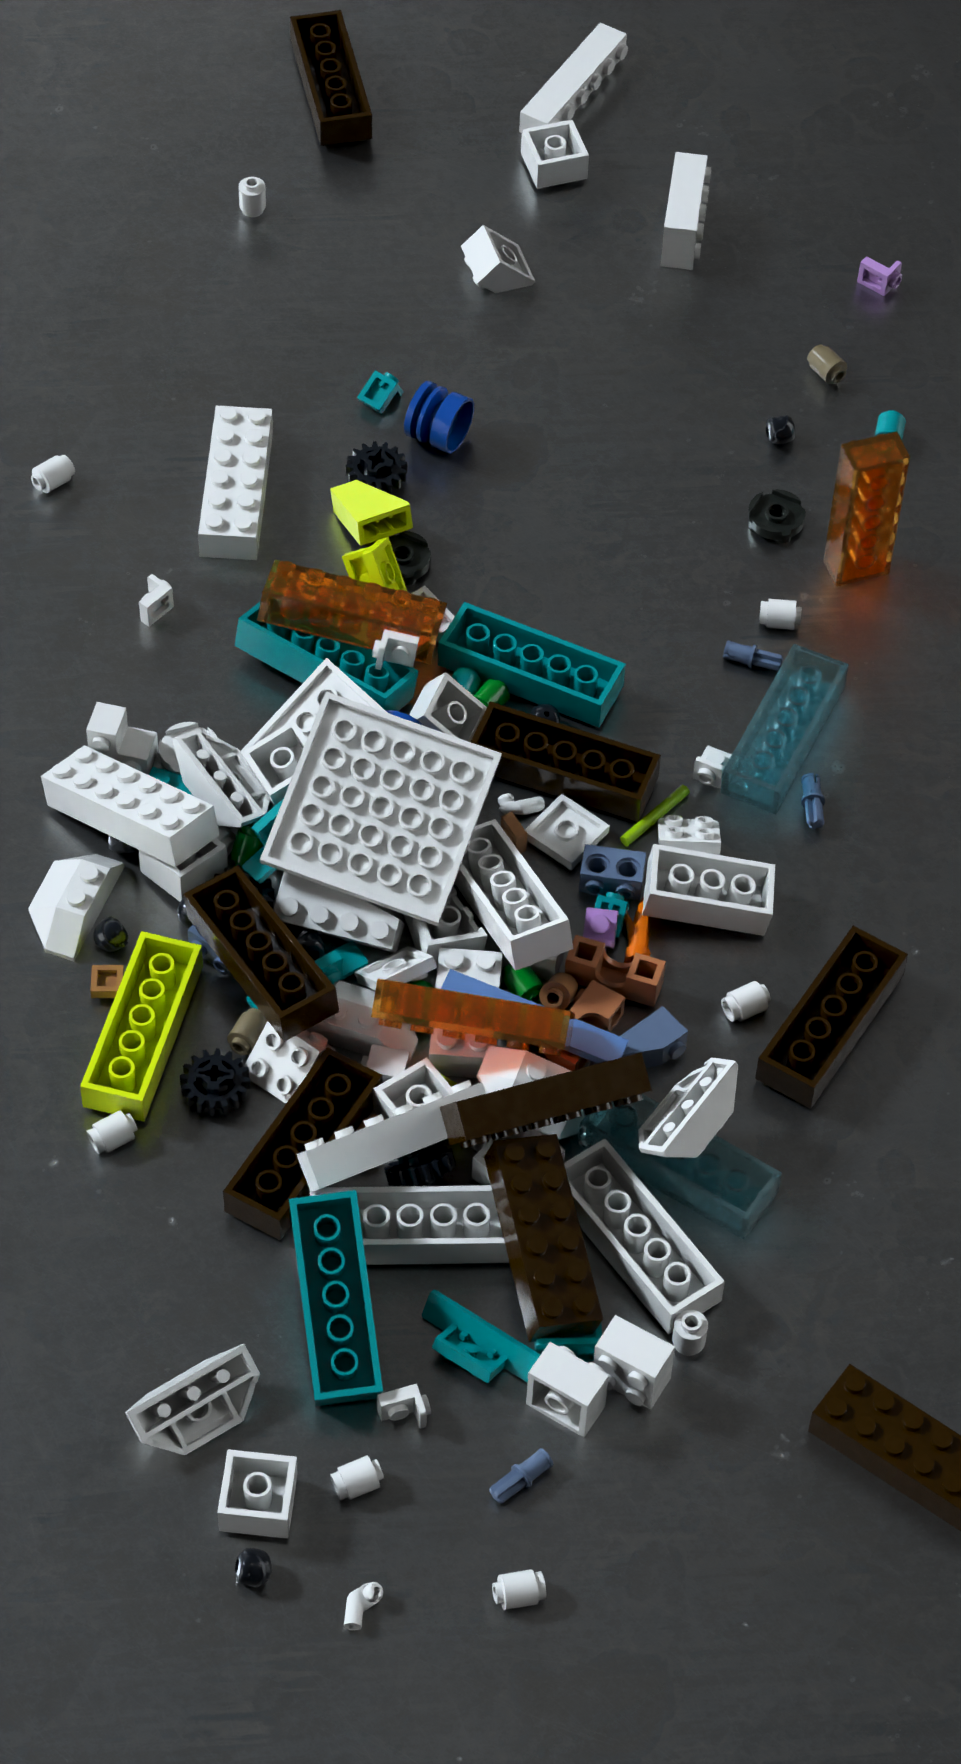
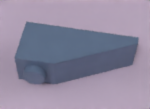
[589,1006,688,1068]

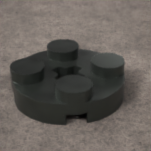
[748,489,806,543]
[389,531,431,585]

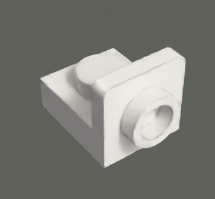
[139,574,174,627]
[372,629,420,670]
[693,745,735,789]
[377,1383,431,1429]

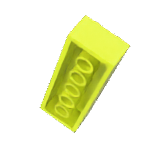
[80,931,203,1122]

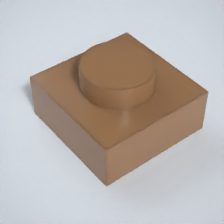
[501,812,527,853]
[90,965,124,998]

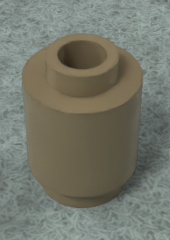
[807,344,847,384]
[227,1008,268,1055]

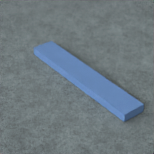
[437,969,629,1064]

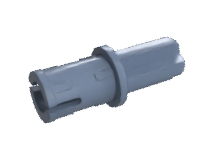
[723,640,783,671]
[801,773,825,829]
[489,1448,554,1503]

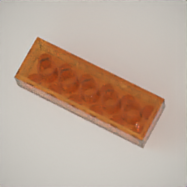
[823,431,910,587]
[257,559,447,665]
[371,978,575,1056]

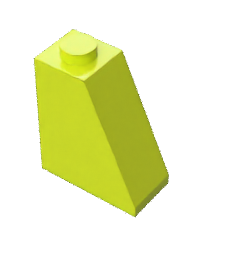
[330,480,413,546]

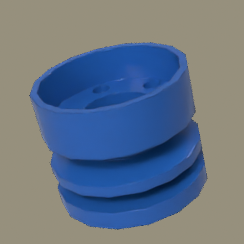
[404,381,474,454]

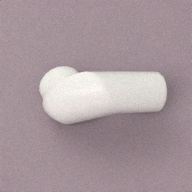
[498,793,545,815]
[344,1582,384,1630]

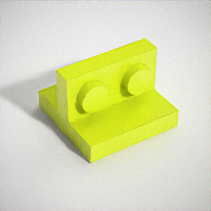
[342,537,408,611]

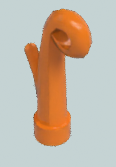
[624,896,651,963]

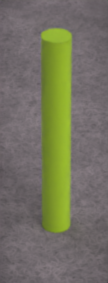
[620,784,690,847]

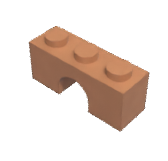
[565,935,666,1007]
[540,980,625,1071]

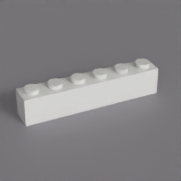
[519,22,628,133]
[296,1080,487,1192]

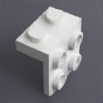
[657,815,721,855]
[244,1021,336,1103]

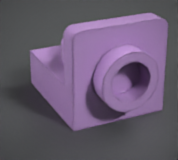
[857,256,902,296]
[583,907,619,952]

